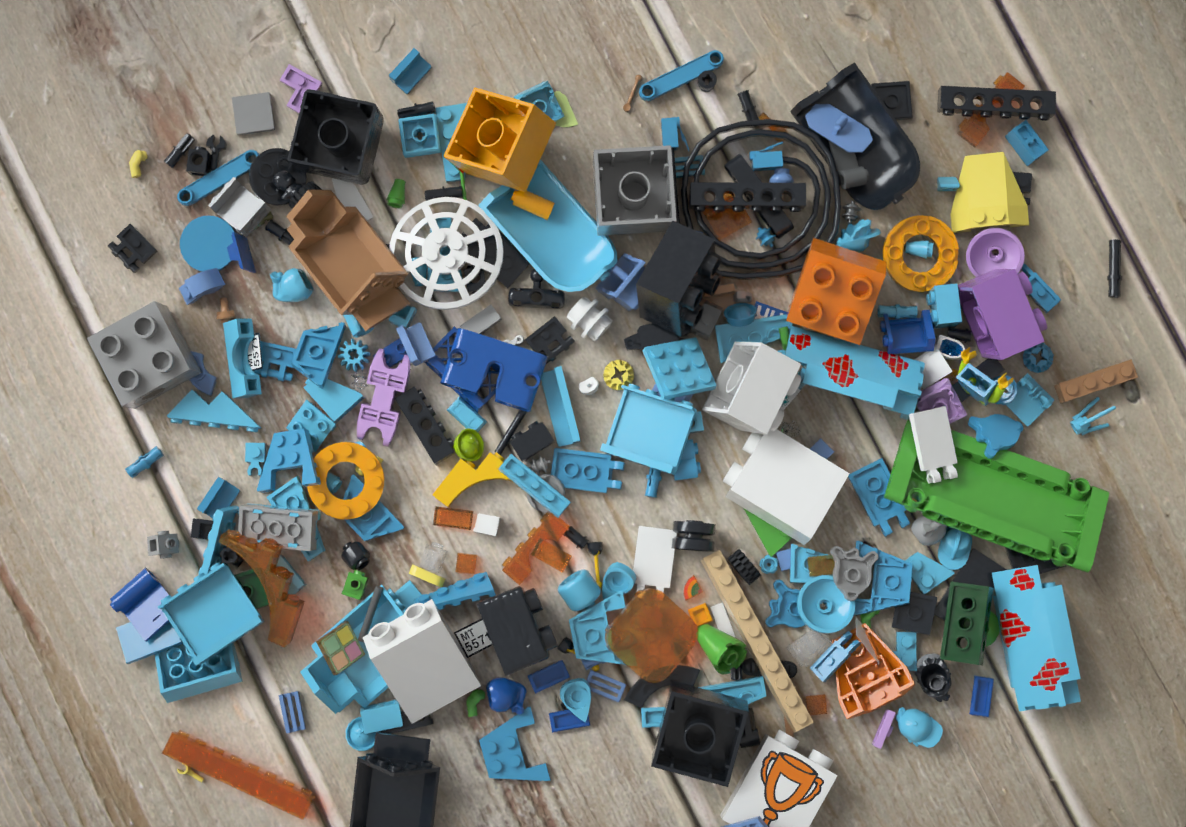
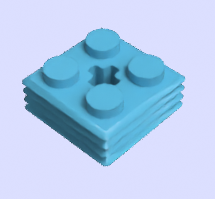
[398,114,442,158]

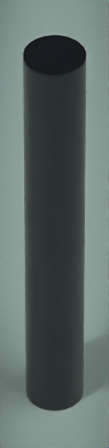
[494,410,527,455]

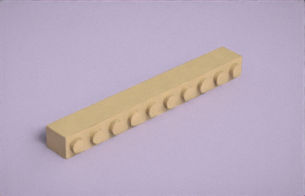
[701,550,814,733]

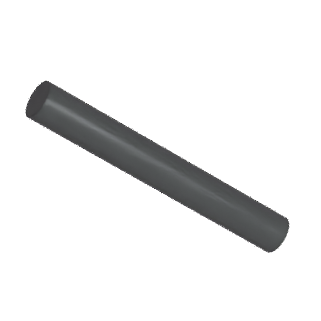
[358,586,383,642]

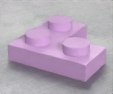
[280,64,322,113]

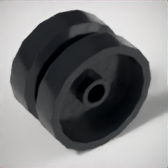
[671,520,716,552]

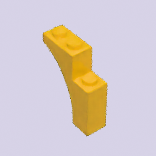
[432,452,513,508]

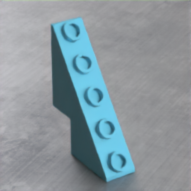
[167,390,261,432]

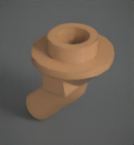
[216,297,236,323]

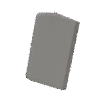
[460,305,502,334]

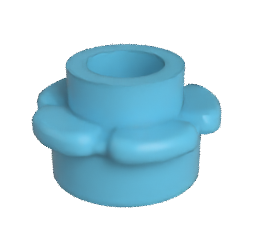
[759,555,778,574]

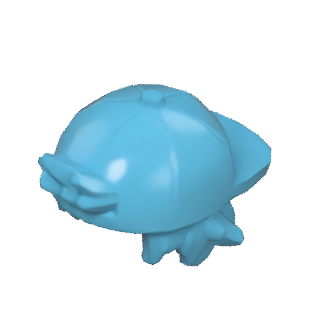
[835,219,881,253]
[896,707,943,748]

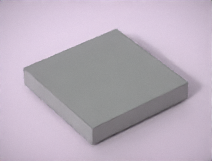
[232,92,275,136]

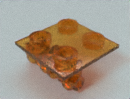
[703,193,752,240]

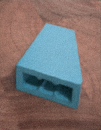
[303,379,365,423]

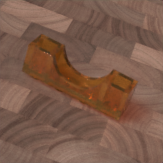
[957,72,1025,148]
[502,512,570,585]

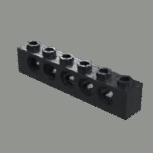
[937,86,1056,121]
[689,182,806,212]

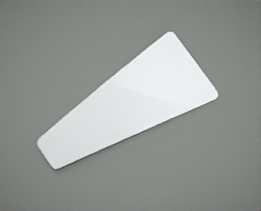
[332,178,373,220]

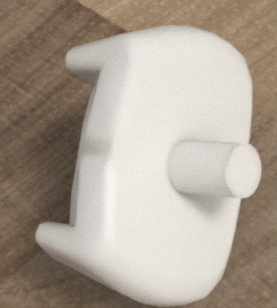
[579,377,599,395]

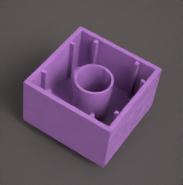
[958,269,1047,360]

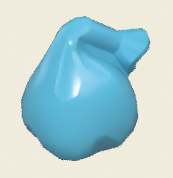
[269,268,313,302]

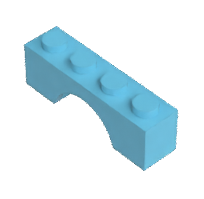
[223,319,262,398]

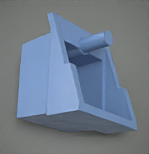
[595,253,646,311]

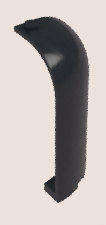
[790,62,920,210]

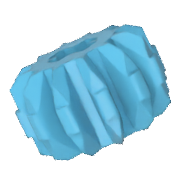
[338,339,371,372]

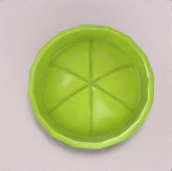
[454,428,484,461]

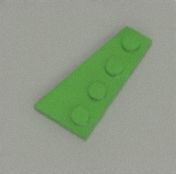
[743,508,792,557]

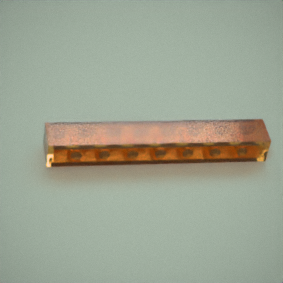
[162,730,316,820]

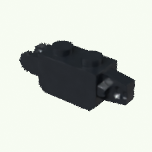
[624,323,691,351]

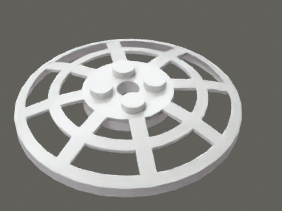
[389,197,504,310]

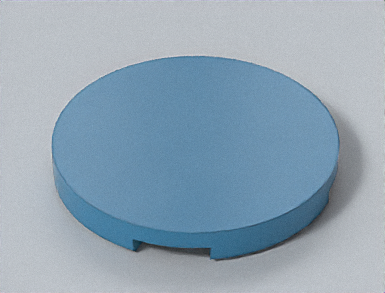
[180,216,235,272]

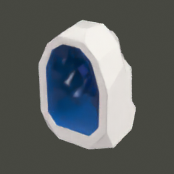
[935,335,965,360]

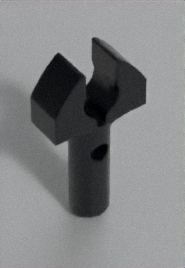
[206,135,227,171]

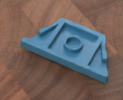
[291,322,346,389]
[343,474,405,541]

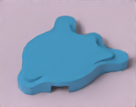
[968,414,1023,459]
[765,580,806,628]

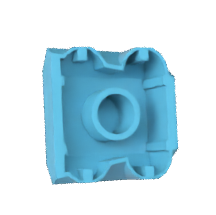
[514,81,564,121]

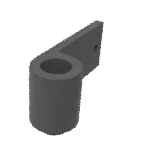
[828,140,869,189]

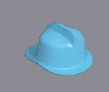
[938,527,972,570]

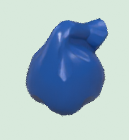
[486,677,527,714]

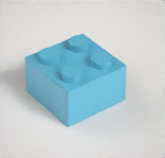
[926,283,962,329]

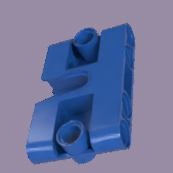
[440,328,548,412]

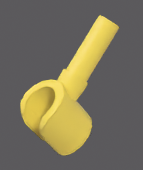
[177,763,204,783]

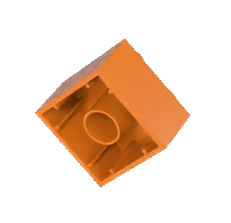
[786,238,887,345]

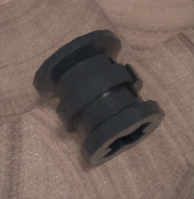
[698,70,717,92]

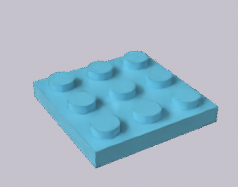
[643,337,717,400]

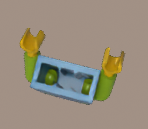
[956,347,1014,406]

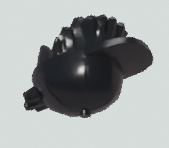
[915,653,952,702]

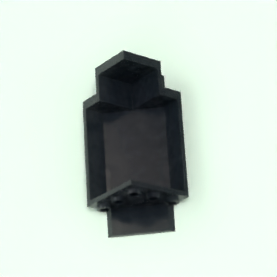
[350,732,440,827]

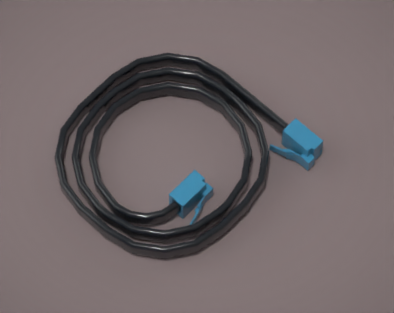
[661,117,841,280]

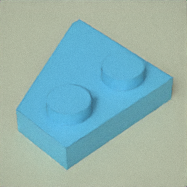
[904,552,955,594]

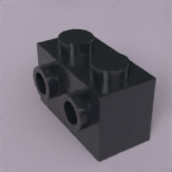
[510,421,555,462]

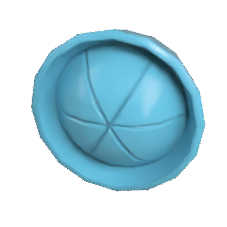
[346,717,379,751]

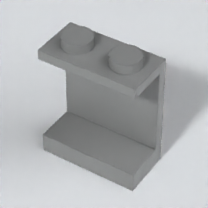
[208,177,271,238]

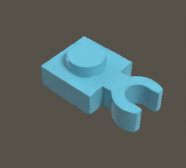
[245,443,266,476]

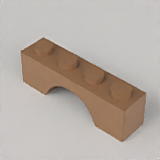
[1054,359,1138,404]

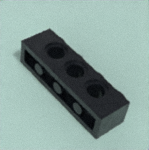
[395,386,455,465]

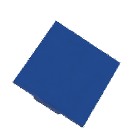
[227,232,256,273]

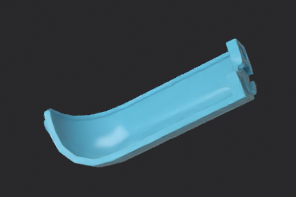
[478,159,618,292]

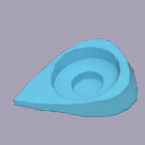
[602,562,636,600]
[560,678,592,723]

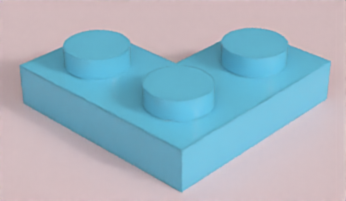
[893,632,917,671]

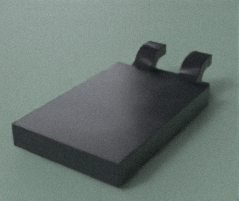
[461,218,530,289]

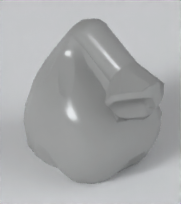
[911,515,947,546]

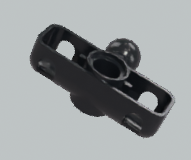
[508,268,565,309]

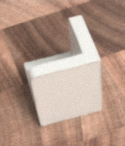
[473,513,501,537]

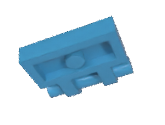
[254,341,296,382]

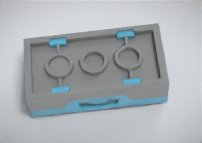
[238,503,321,551]

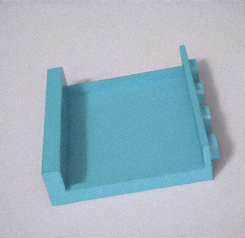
[600,383,697,475]
[158,562,265,666]

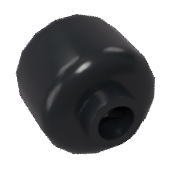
[341,541,370,570]

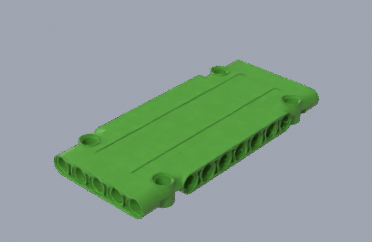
[884,419,1109,573]

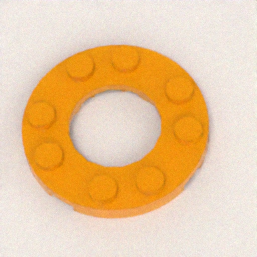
[883,215,959,292]
[307,442,385,519]

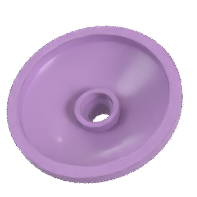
[966,228,1025,277]

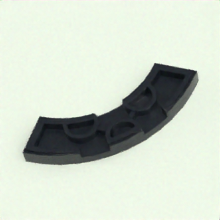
[624,665,700,708]

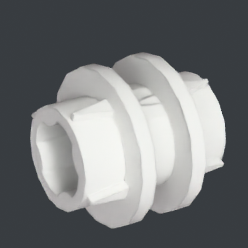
[567,297,613,341]

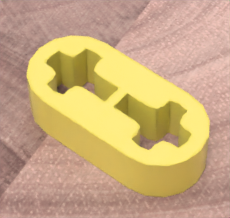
[409,564,446,587]

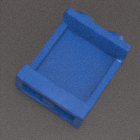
[880,310,936,354]

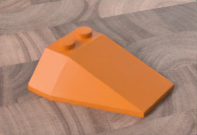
[832,623,916,719]

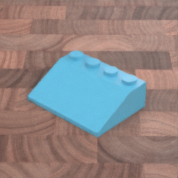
[155,643,243,703]

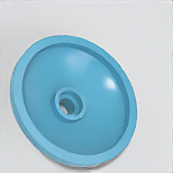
[797,575,855,634]

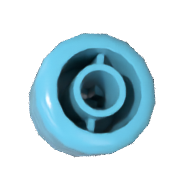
[558,569,601,612]

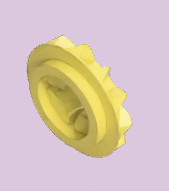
[603,359,634,390]

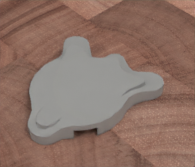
[830,546,878,601]

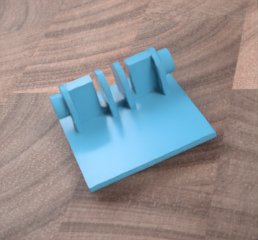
[1005,373,1055,427]
[286,400,336,452]

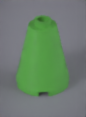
[695,624,747,675]

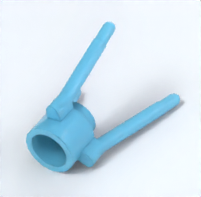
[1070,397,1116,436]

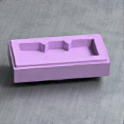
[872,709,895,749]

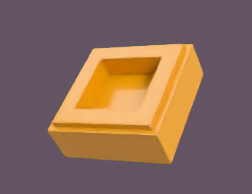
[688,603,713,628]

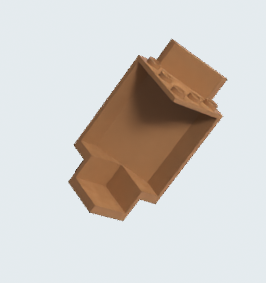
[286,190,410,331]

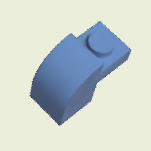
[179,268,225,305]

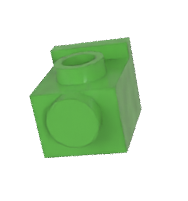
[341,570,369,600]

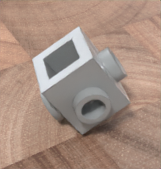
[147,531,179,559]

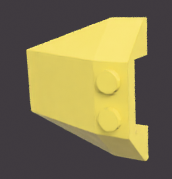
[950,152,1029,233]

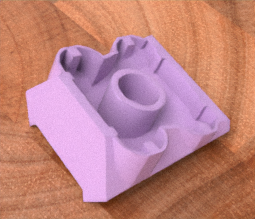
[917,378,967,424]

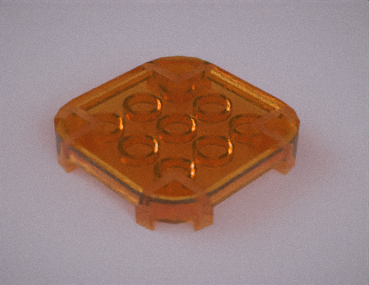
[605,588,698,683]

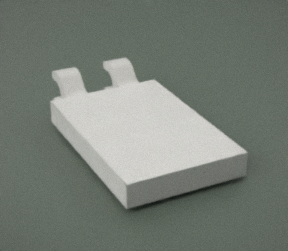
[909,406,958,483]
[633,526,677,601]

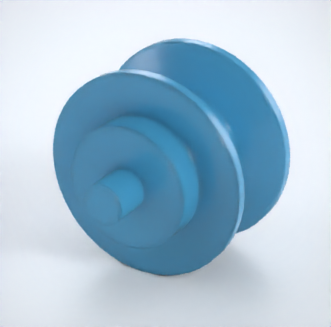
[755,227,776,247]

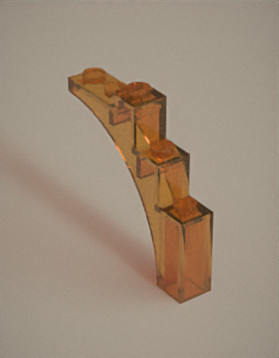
[219,530,305,648]

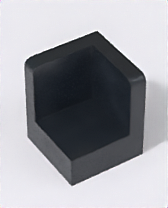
[190,518,213,540]

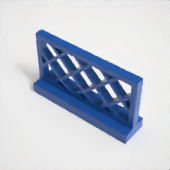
[424,326,500,413]

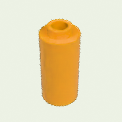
[511,190,555,220]

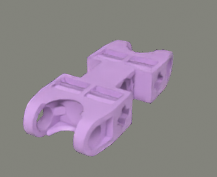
[357,348,411,447]

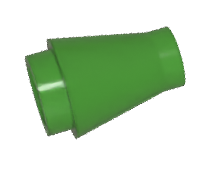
[386,179,406,208]

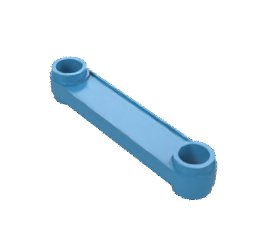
[639,50,724,102]
[177,150,259,206]

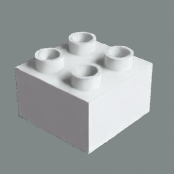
[702,342,801,435]

